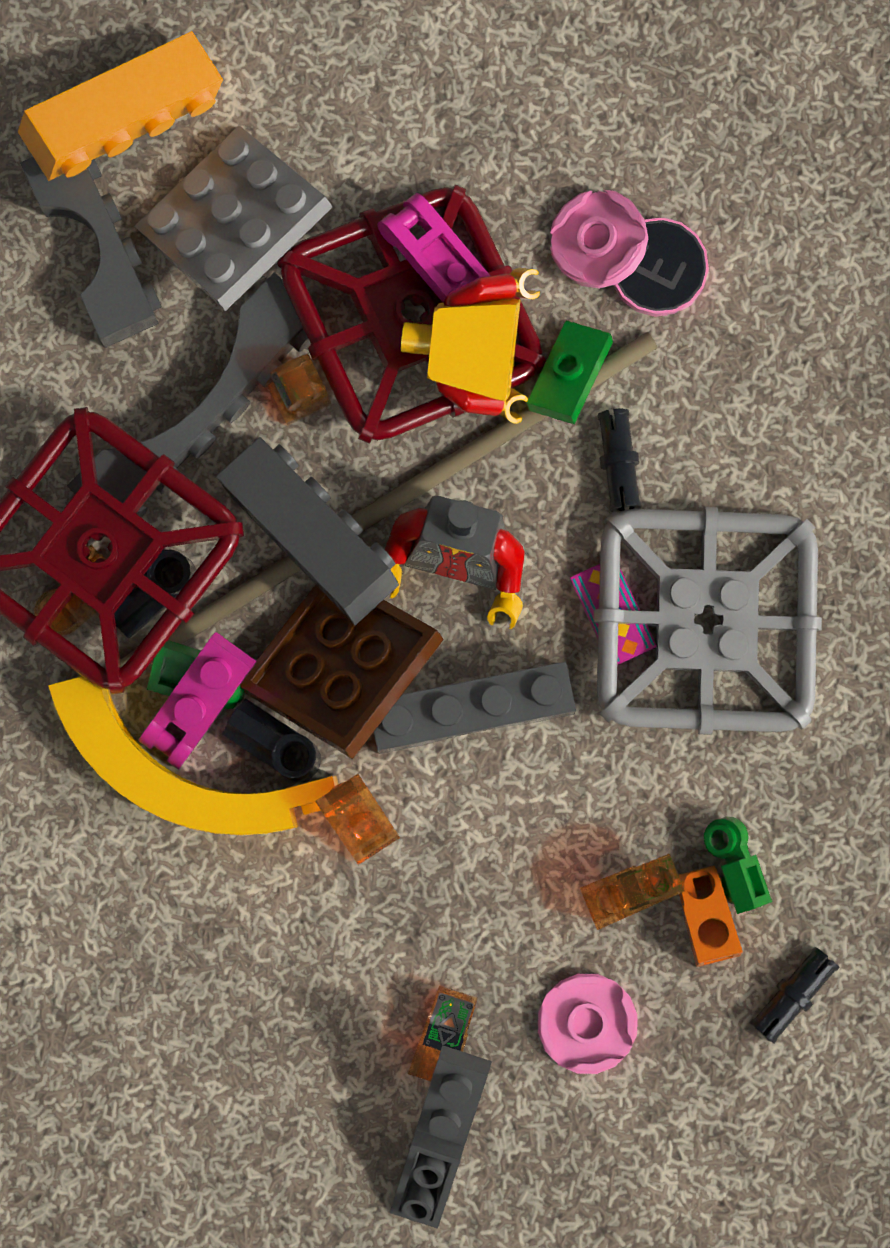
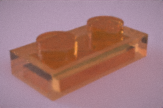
[315,774,400,865]

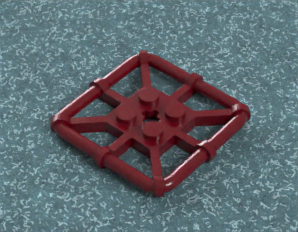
[277,184,546,444]
[0,407,244,694]

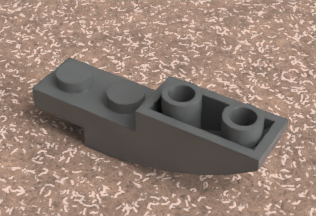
[390,1045,492,1229]

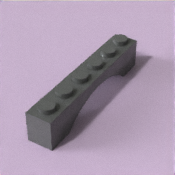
[67,272,310,518]

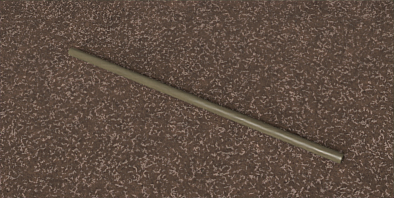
[120,332,657,666]

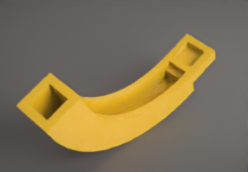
[48,676,341,835]

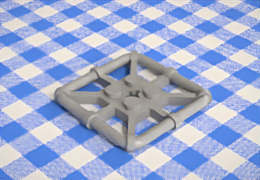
[594,506,822,735]

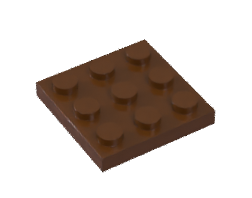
[240,585,444,759]

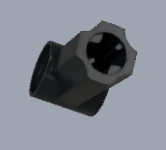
[114,549,197,639]
[222,698,321,781]

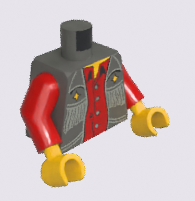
[384,496,525,629]

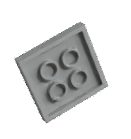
[134,125,332,311]

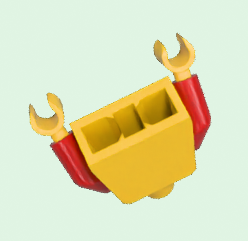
[401,268,540,423]

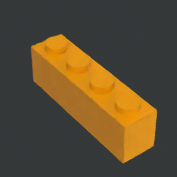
[18,31,223,181]

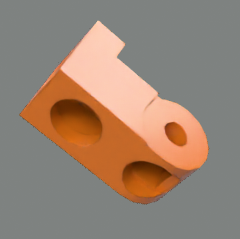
[676,865,743,967]

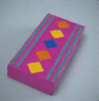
[570,564,657,666]

